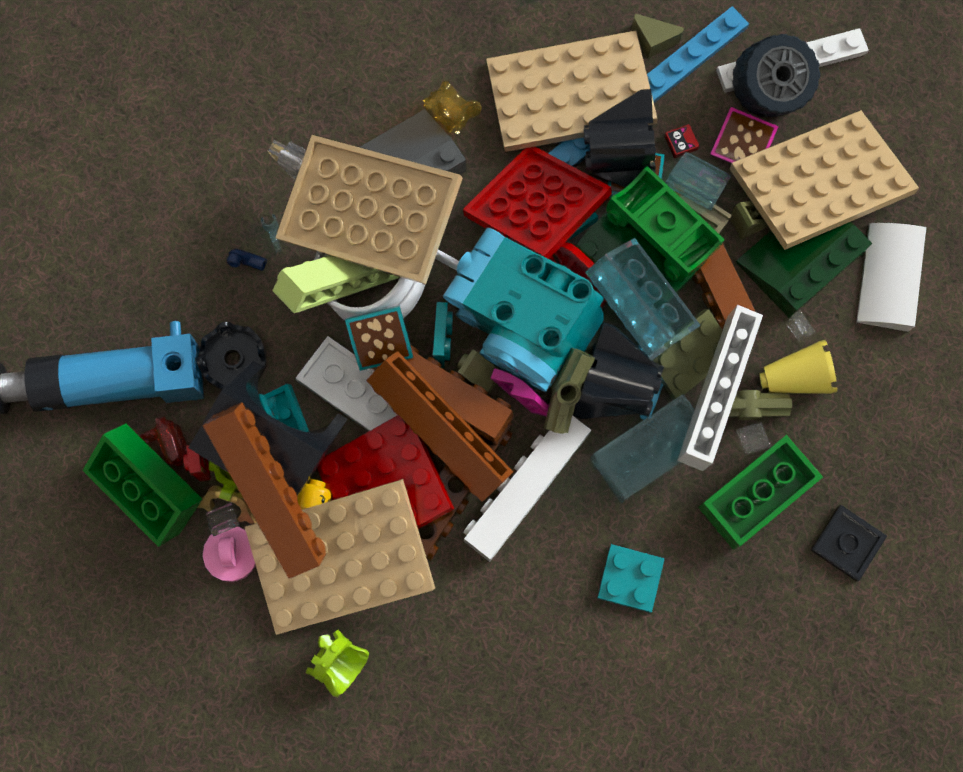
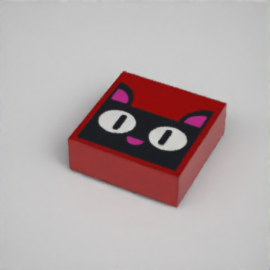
[665,124,699,158]

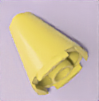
[759,340,837,394]

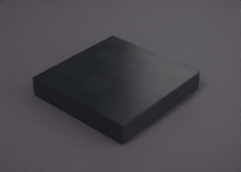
[810,505,887,582]

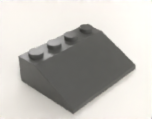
[359,109,466,175]

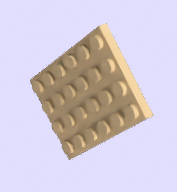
[487,31,658,152]
[730,111,919,250]
[276,135,463,285]
[245,479,436,635]

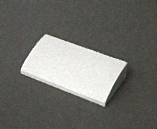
[856,223,926,332]

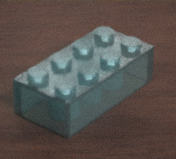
[585,238,701,361]
[591,394,695,504]

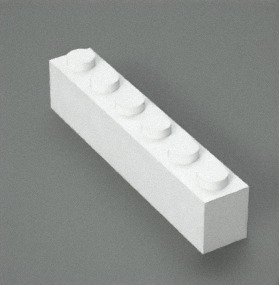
[677,305,763,471]
[463,416,591,562]

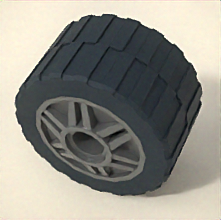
[732,34,820,117]

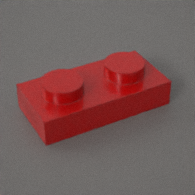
[183,445,211,482]

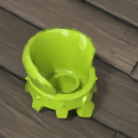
[306,630,369,697]

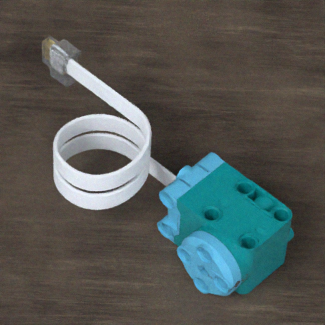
[268,140,604,392]

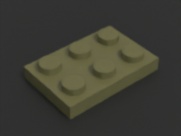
[647,309,723,400]

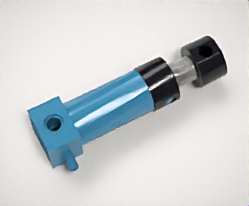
[0,321,204,415]

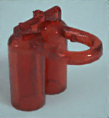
[139,416,188,467]

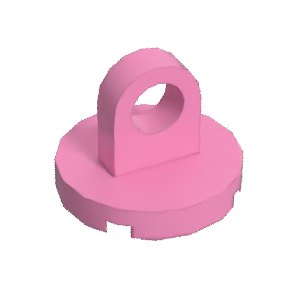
[203,526,256,582]

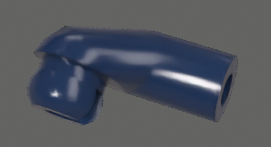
[226,249,267,271]

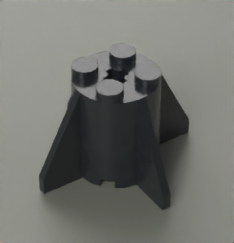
[584,89,656,188]
[573,322,664,419]

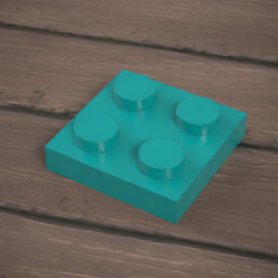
[433,302,453,368]
[597,544,665,613]

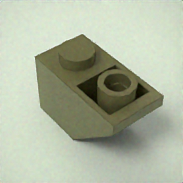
[457,349,498,396]

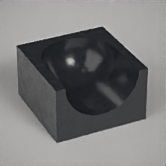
[189,361,347,497]

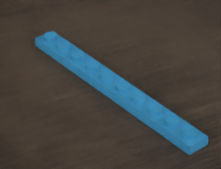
[548,6,749,167]

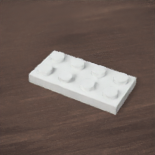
[296,336,397,431]

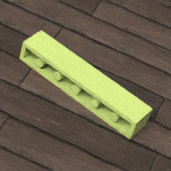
[273,255,400,314]

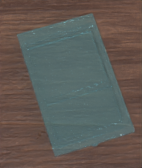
[665,152,731,210]

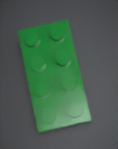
[82,424,203,547]
[698,435,823,550]

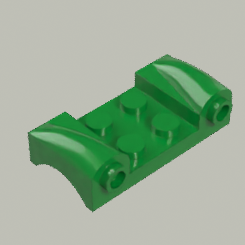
[606,166,725,282]

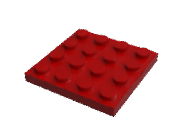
[463,147,612,259]
[317,415,454,529]

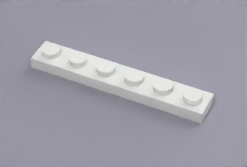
[716,28,868,93]

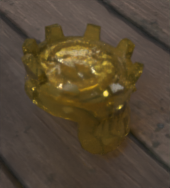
[423,81,482,135]

